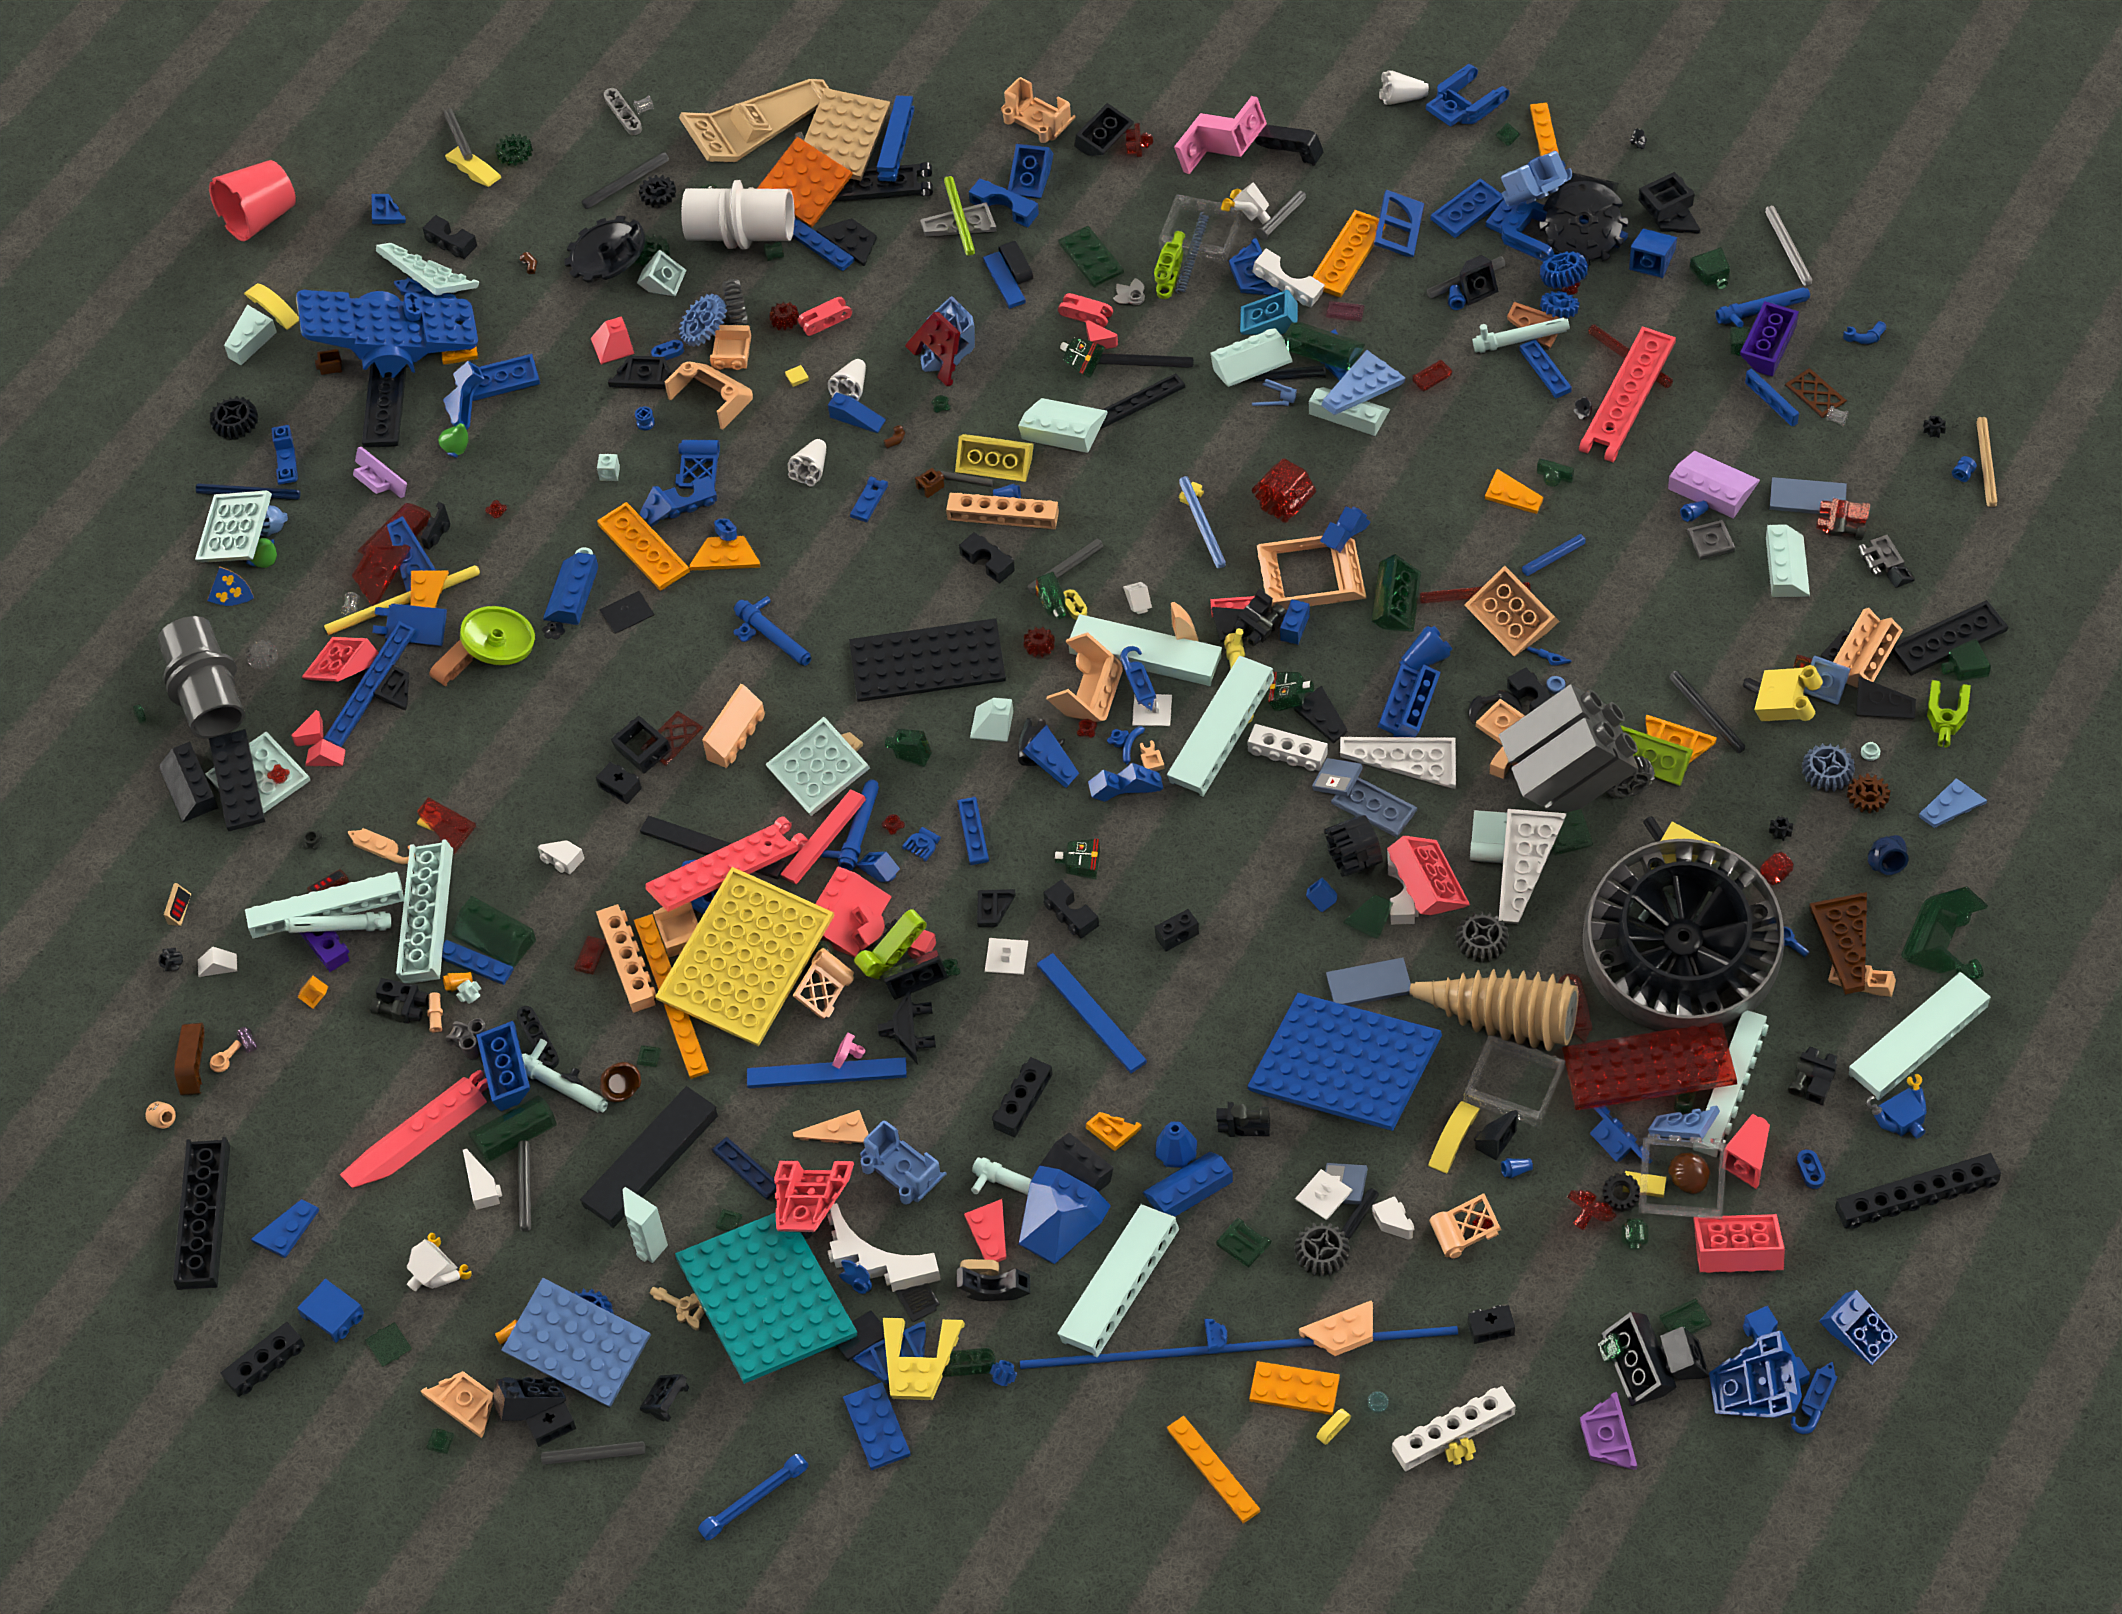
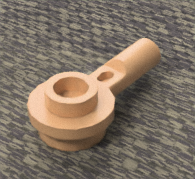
[210,1040,242,1072]

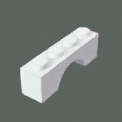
[1252,249,1325,308]
[1387,850,1418,925]

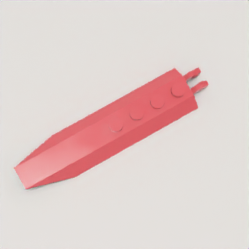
[340,1070,488,1188]

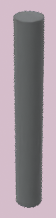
[941,471,994,487]

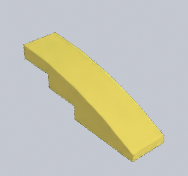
[445,146,502,187]

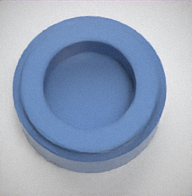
[1546,676,1565,694]

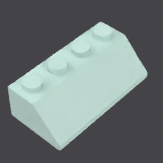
[1210,328,1292,387]
[1309,387,1390,436]
[1766,525,1810,597]
[623,1187,668,1263]

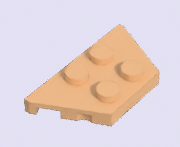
[1299,1301,1373,1356]
[421,1371,494,1438]

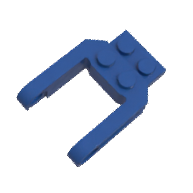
[1426,64,1510,127]
[1485,199,1554,262]

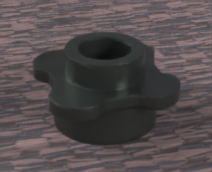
[302,830,323,849]

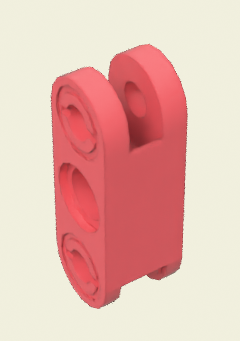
[1058,293,1113,327]
[798,297,852,336]

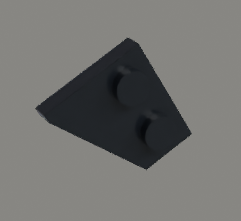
[421,502,450,550]
[977,889,1016,927]

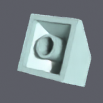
[637,250,686,296]
[970,698,1013,742]

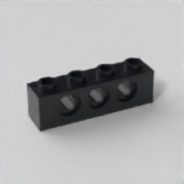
[992,1057,1053,1138]
[220,1322,305,1397]

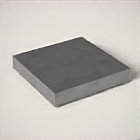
[1687,520,1735,560]

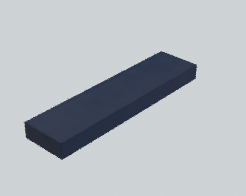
[712,1136,776,1200]

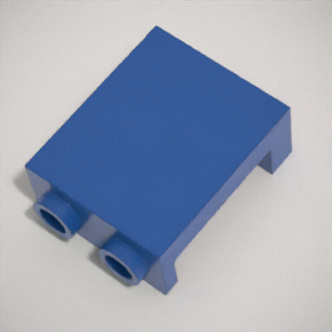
[297,1279,364,1343]

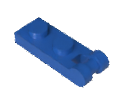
[850,476,888,522]

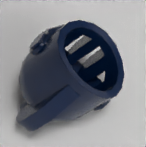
[1868,835,1909,875]

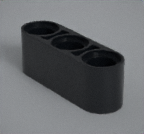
[998,241,1033,285]

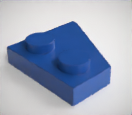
[371,194,406,224]
[639,486,677,526]

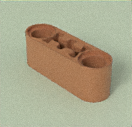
[429,640,474,686]

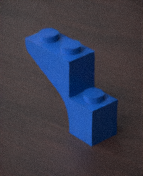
[443,361,485,429]
[1320,506,1371,553]
[1088,763,1164,802]

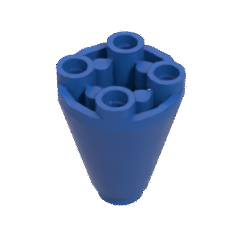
[1399,626,1452,671]

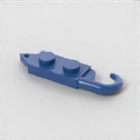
[394,277,457,299]
[1120,646,1156,711]
[1791,1362,1838,1434]

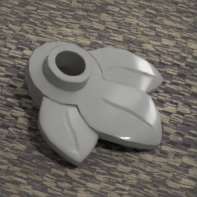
[1113,278,1145,305]

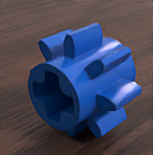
[990,1360,1017,1386]

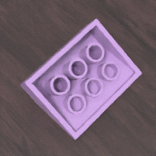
[1668,451,1760,519]

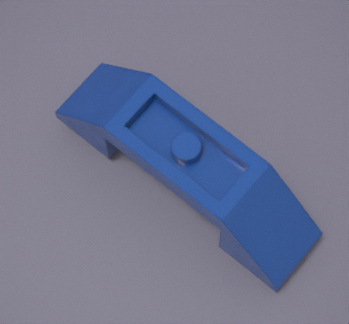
[272,425,298,485]

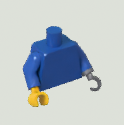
[1867,1074,1927,1139]

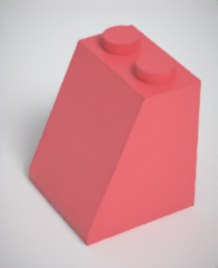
[1722,1114,1770,1189]

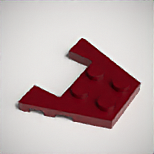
[905,312,960,386]

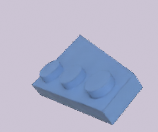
[1919,778,1987,828]
[1648,1106,1720,1140]

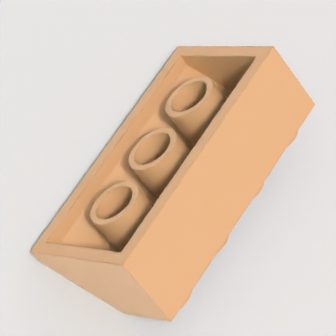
[702,684,765,768]

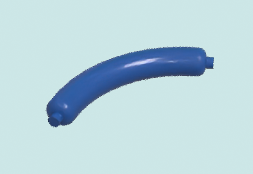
[1123,726,1145,765]

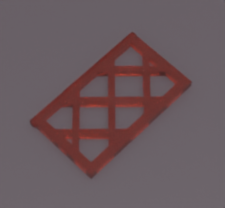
[641,711,703,766]

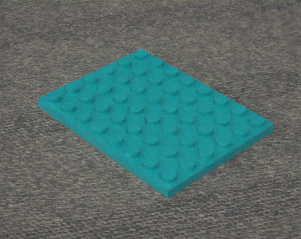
[675,1212,857,1384]

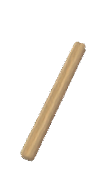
[1977,417,1997,507]

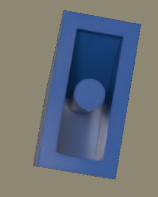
[856,852,900,882]

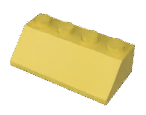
[955,434,1034,482]

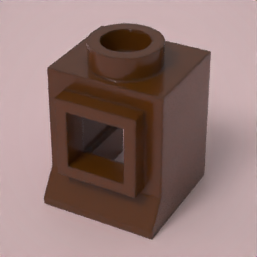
[315,349,342,375]
[915,468,944,498]

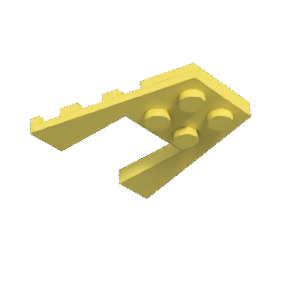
[883,1318,965,1400]

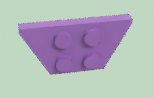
[1580,1392,1637,1470]

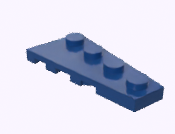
[387,516,436,592]

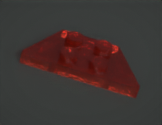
[352,544,411,606]

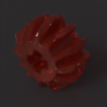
[769,301,799,331]
[1023,626,1055,658]
[1760,852,1794,885]

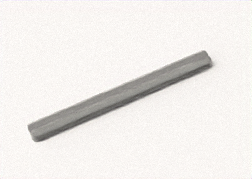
[1765,206,1812,286]

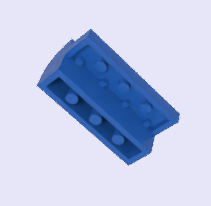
[1377,664,1441,738]

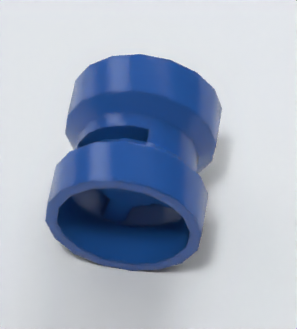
[635,406,655,430]
[1952,456,1977,482]

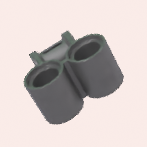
[445,1018,488,1059]

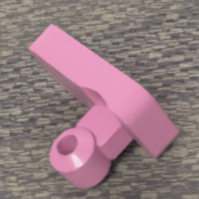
[832,1033,865,1069]

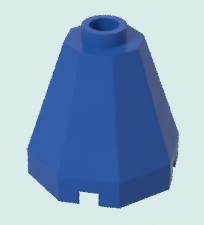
[1156,1122,1197,1168]

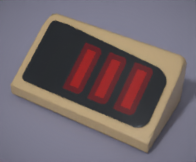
[164,883,191,926]

